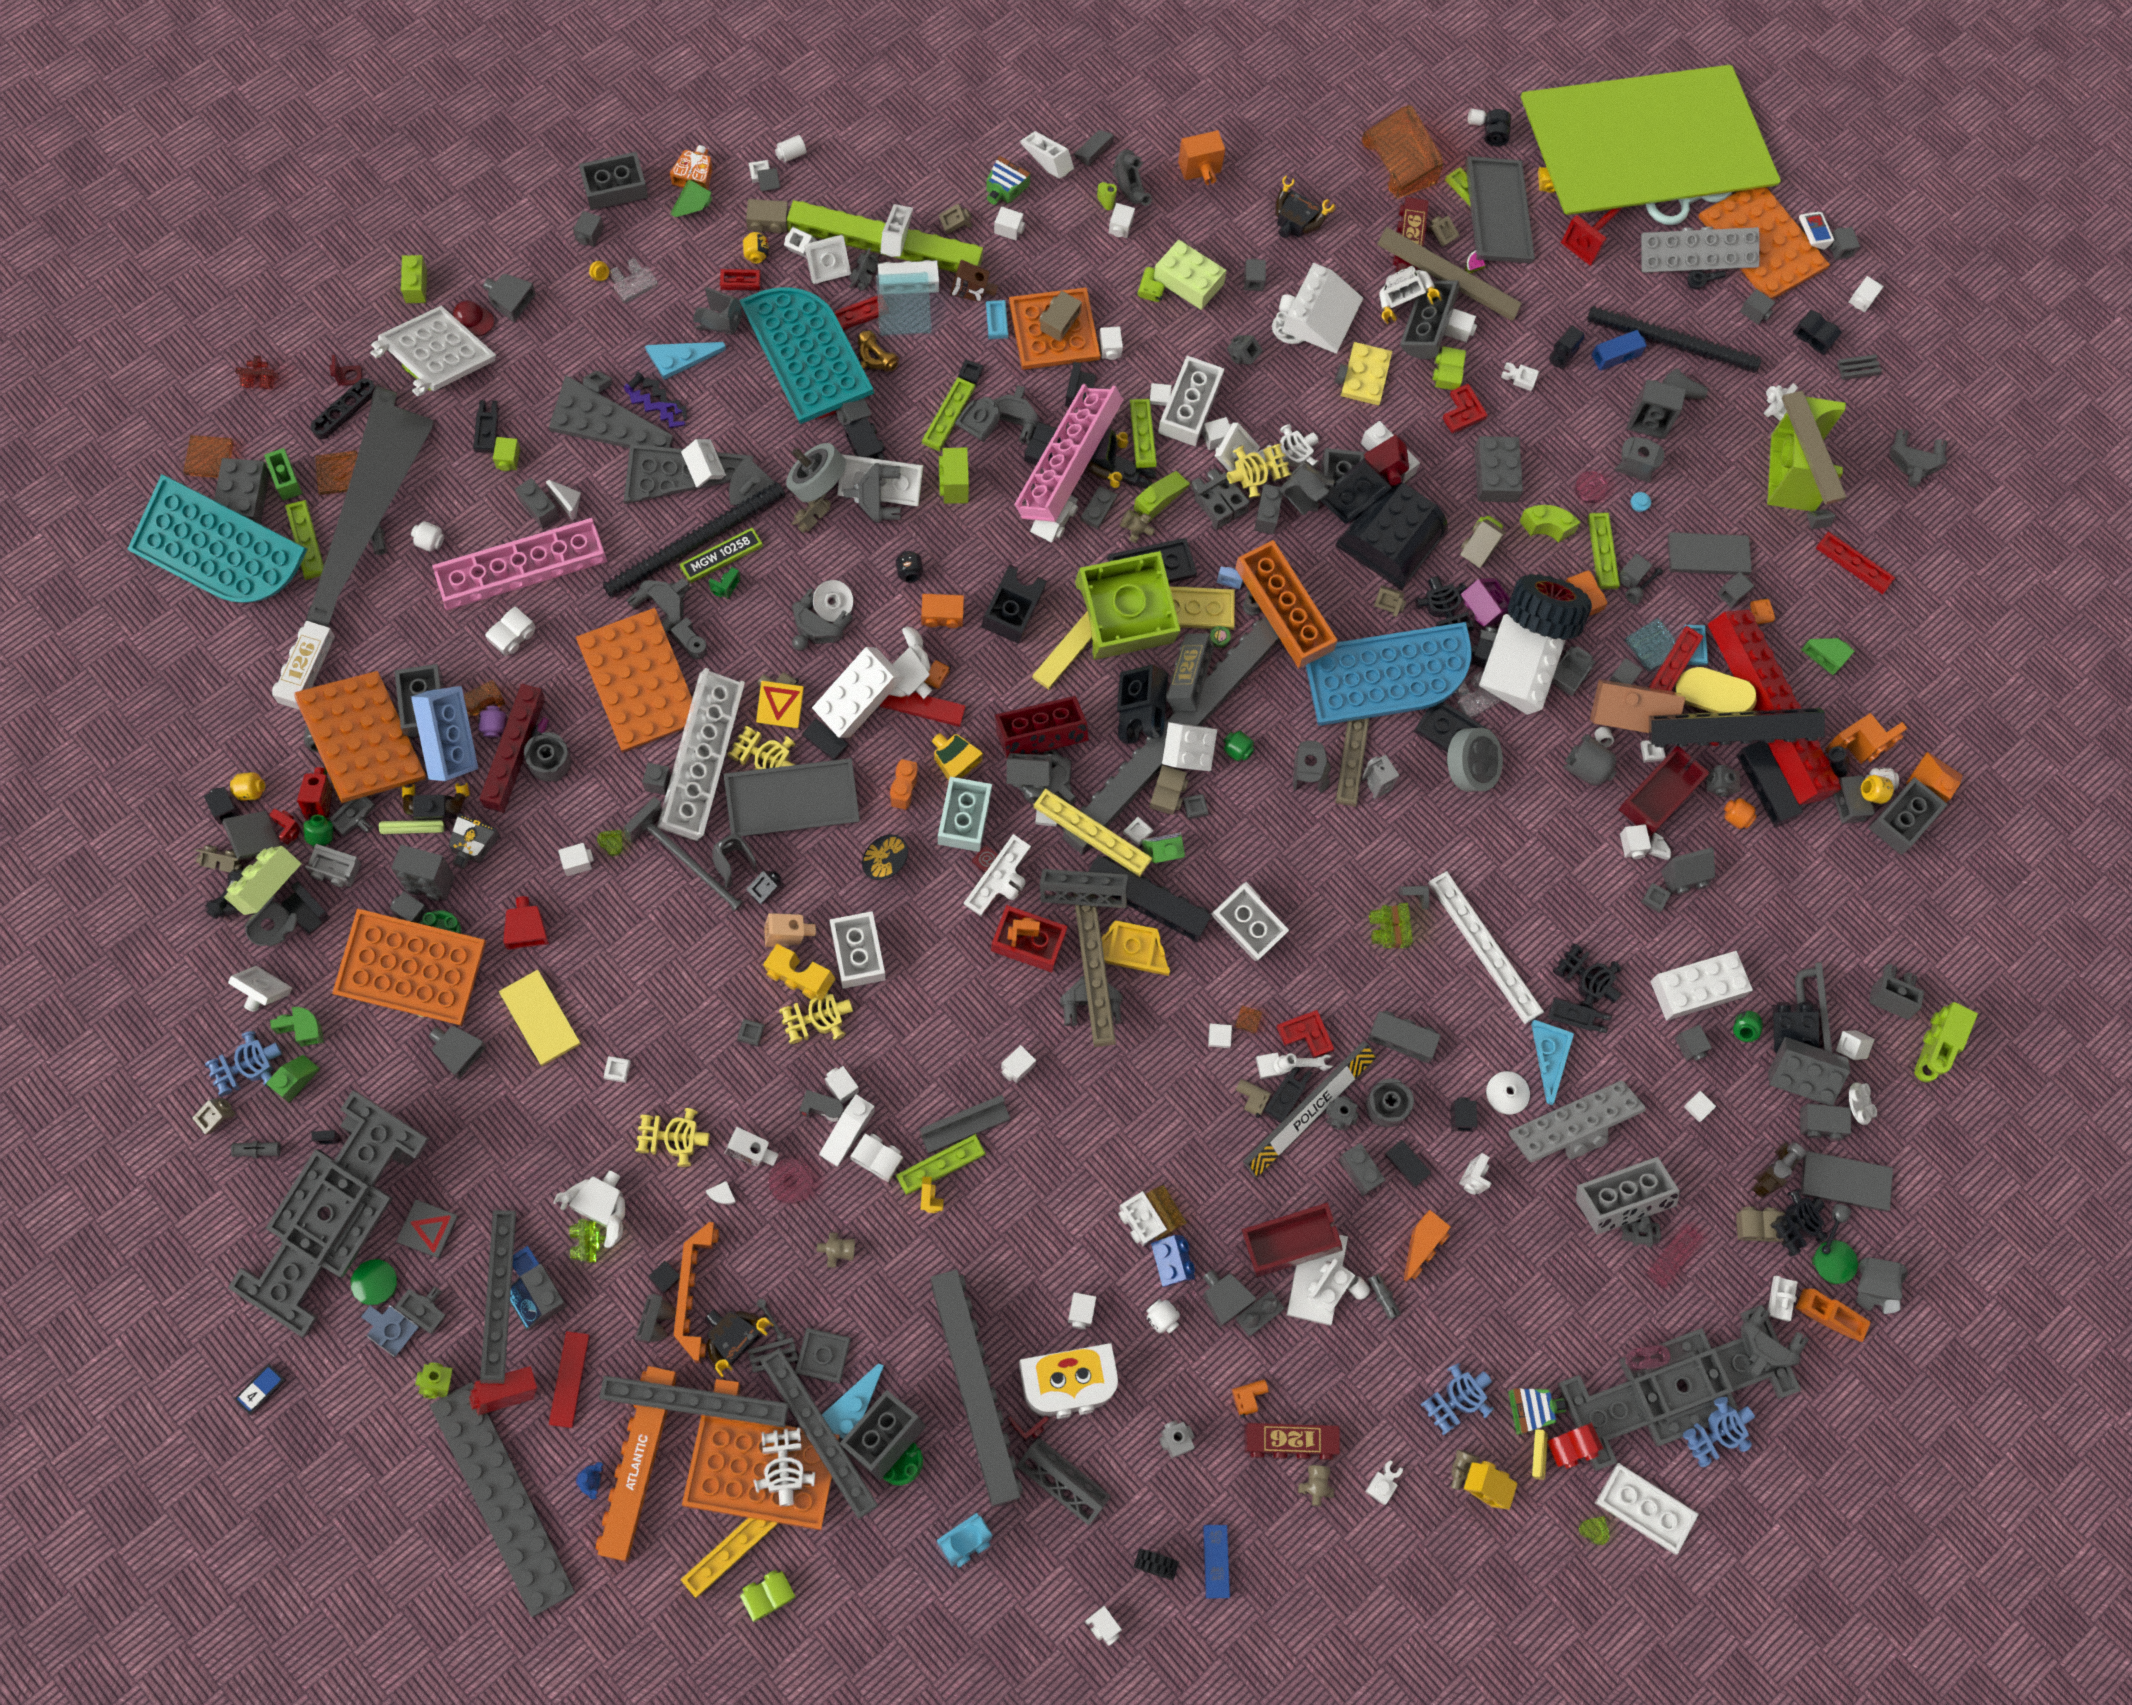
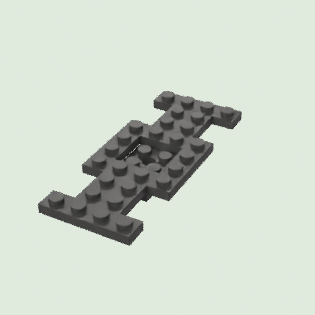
[228,1090,430,1338]
[1557,1305,1801,1471]

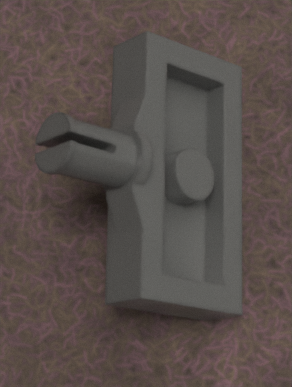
[329,796,376,837]
[395,1286,447,1335]

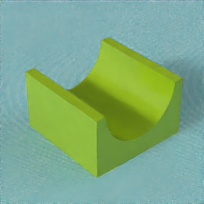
[1767,397,1846,511]
[1075,551,1181,660]

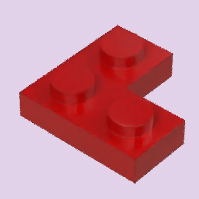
[1443,384,1488,434]
[1276,1010,1334,1058]

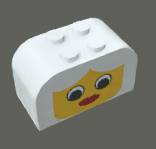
[1019,1343,1118,1419]

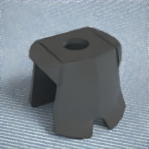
[693,287,742,335]
[1614,437,1664,483]
[1280,461,1334,515]
[1293,741,1331,793]
[712,832,757,888]
[244,895,297,946]
[1856,1257,1908,1314]

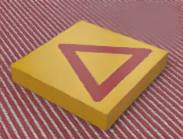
[756,680,804,728]

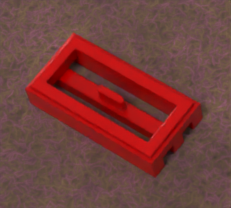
[720,269,761,291]

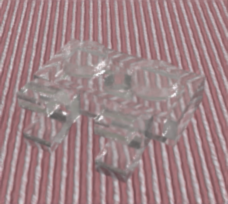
[610,258,658,304]
[1455,672,1503,718]

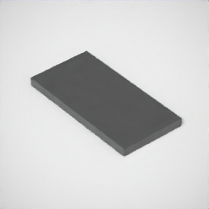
[1465,156,1535,263]
[724,758,860,837]

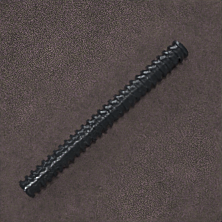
[1587,305,1761,373]

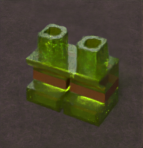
[1369,903,1413,948]

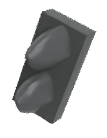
[1235,1291,1285,1337]
[635,1294,676,1342]

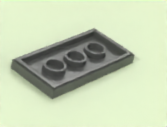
[1668,532,1752,575]
[1800,1151,1893,1212]

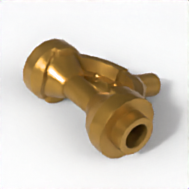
[857,330,899,372]

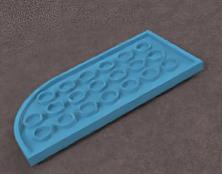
[1305,622,1471,726]

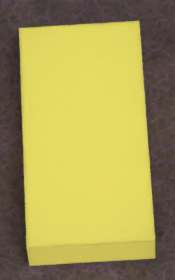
[1532,1429,1548,1480]

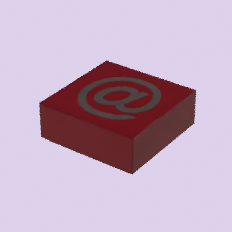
[972,845,998,873]

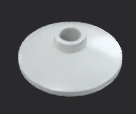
[813,580,853,622]
[1486,1071,1530,1115]

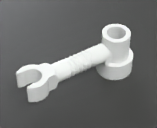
[1273,1053,1333,1075]

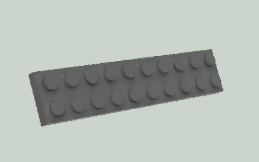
[430,1382,576,1618]

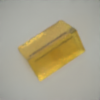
[1145,1185,1187,1241]

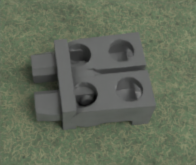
[1191,468,1250,530]

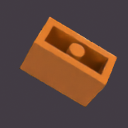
[921,594,964,628]

